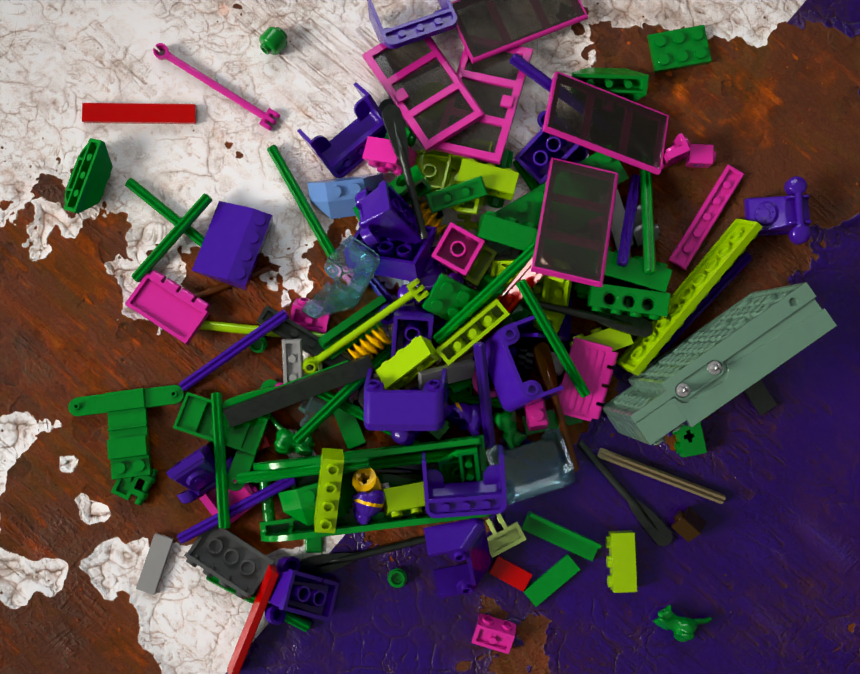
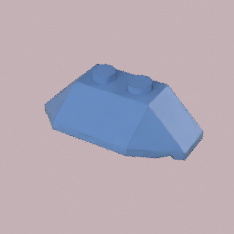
[307,173,384,219]

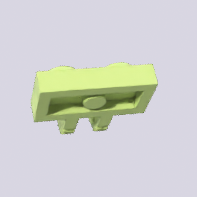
[486,513,527,558]

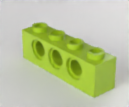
[436,298,510,366]
[314,448,344,533]

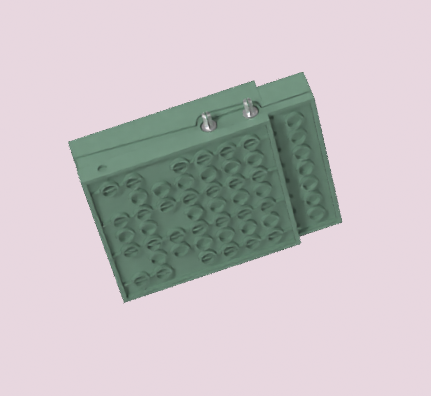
[602,282,837,446]

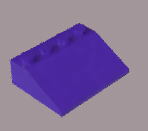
[192,201,273,291]
[343,226,437,281]

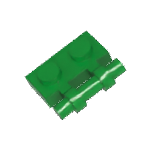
[111,468,158,506]

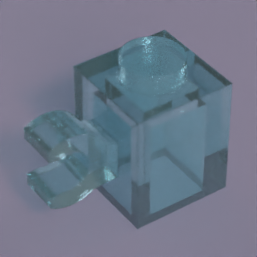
[298,396,328,427]

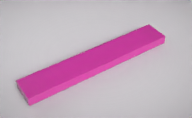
[668,164,744,271]

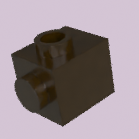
[671,506,706,542]

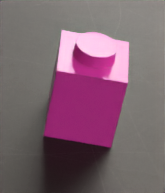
[686,144,716,168]

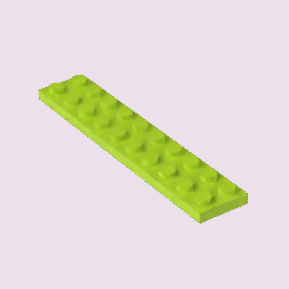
[616,218,762,376]

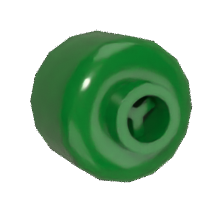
[259,27,287,55]

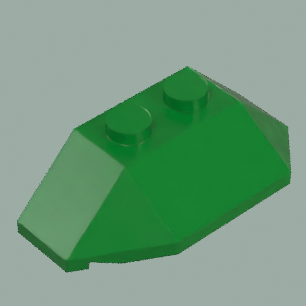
[570,67,649,110]
[64,138,113,214]
[438,446,481,484]
[278,473,357,526]

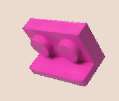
[662,133,691,169]
[290,297,333,334]
[471,613,516,654]

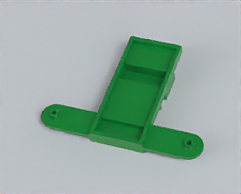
[173,379,278,491]
[68,385,185,480]

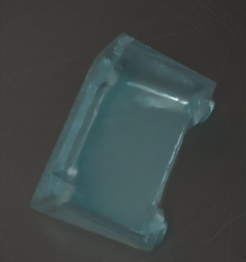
[302,235,380,318]
[485,428,575,504]

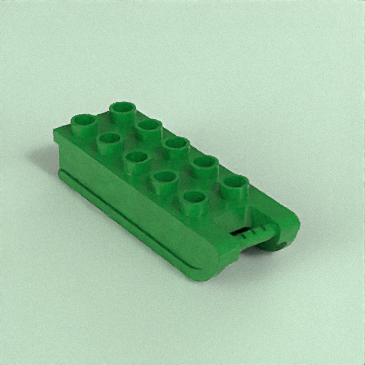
[253,435,491,542]

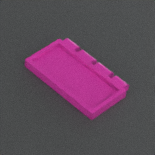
[125,270,210,345]
[553,337,619,422]

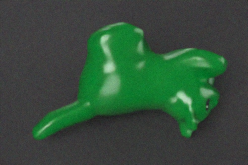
[493,409,527,450]
[270,416,315,456]
[653,605,712,642]

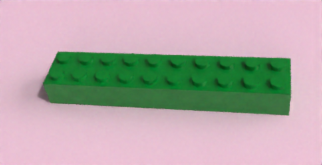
[475,211,672,293]

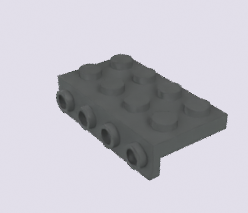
[184,525,275,600]

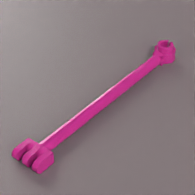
[153,43,281,131]

